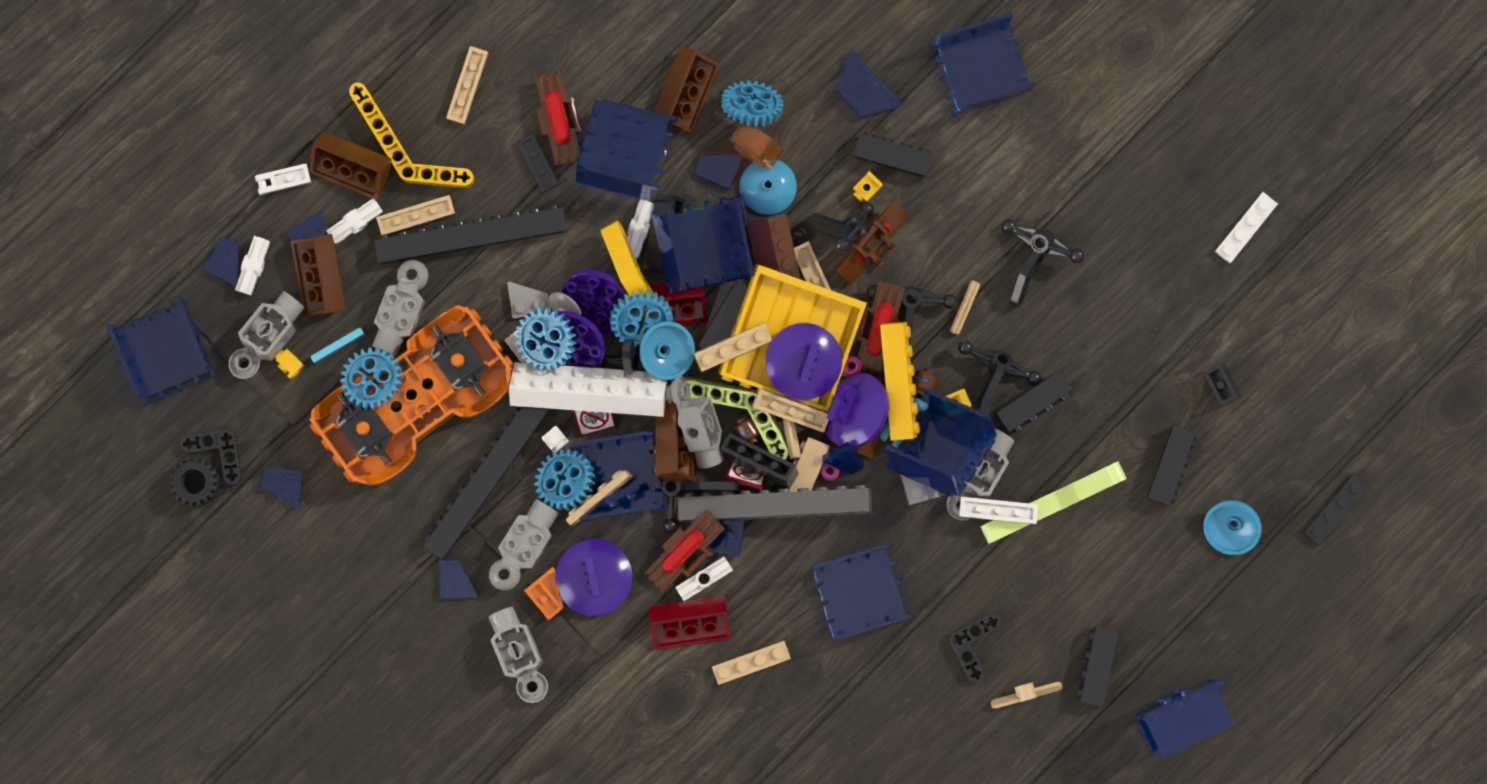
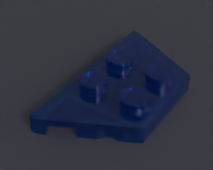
[836,51,902,117]

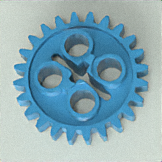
[721,80,784,127]
[610,289,673,348]
[515,307,576,371]
[340,348,404,410]
[534,449,595,511]

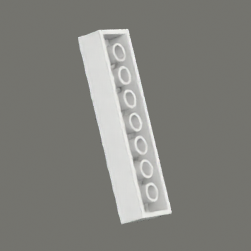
[509,362,668,417]

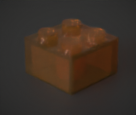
[730,122,784,170]

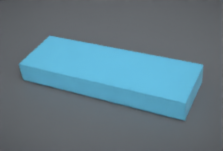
[311,328,366,364]

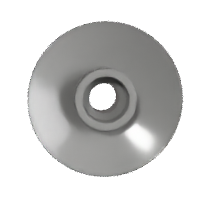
[548,292,581,315]

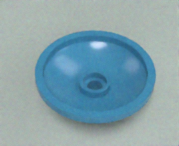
[740,158,797,215]
[639,321,695,380]
[1203,500,1262,555]

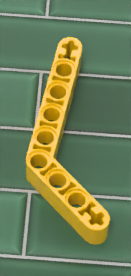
[349,83,475,188]
[601,220,665,351]

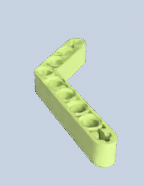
[668,376,789,460]
[980,461,1127,544]

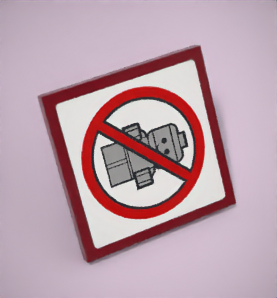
[572,410,617,437]
[725,461,766,490]

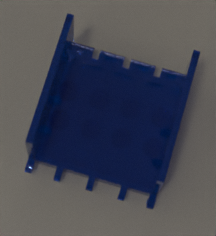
[929,12,1035,116]
[576,99,677,201]
[652,197,754,293]
[107,295,217,406]
[885,388,997,497]
[570,431,666,521]
[811,543,914,641]
[1137,679,1235,758]

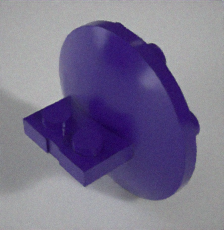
[561,270,635,335]
[531,311,605,368]
[765,323,842,400]
[823,372,890,448]
[555,539,633,616]

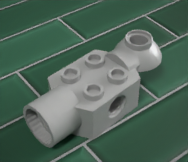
[372,260,429,356]
[229,291,304,379]
[666,376,723,469]
[947,428,1015,520]
[489,499,559,590]
[488,607,548,703]

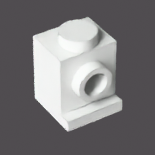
[541,426,569,452]

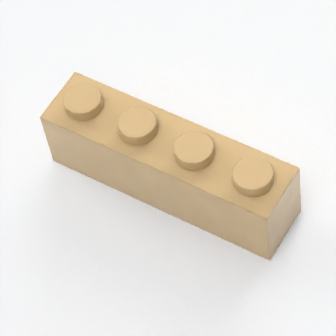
[790,437,830,518]

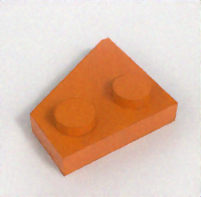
[524,567,564,620]

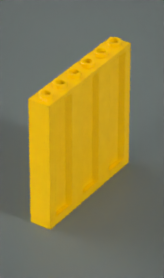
[718,264,867,412]

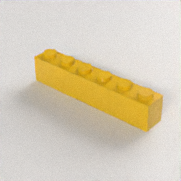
[880,322,919,440]

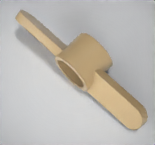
[991,682,1062,708]

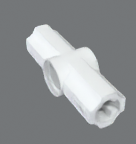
[326,199,383,244]
[627,199,654,259]
[235,236,270,295]
[675,557,733,601]

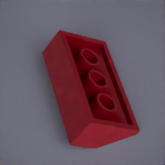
[631,279,708,331]
[648,596,731,650]

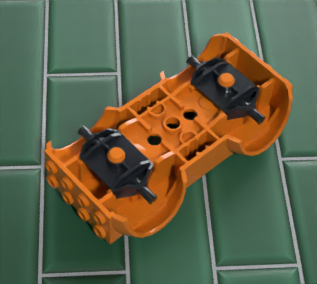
[309,305,514,485]

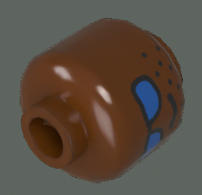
[912,368,938,398]
[733,416,760,444]

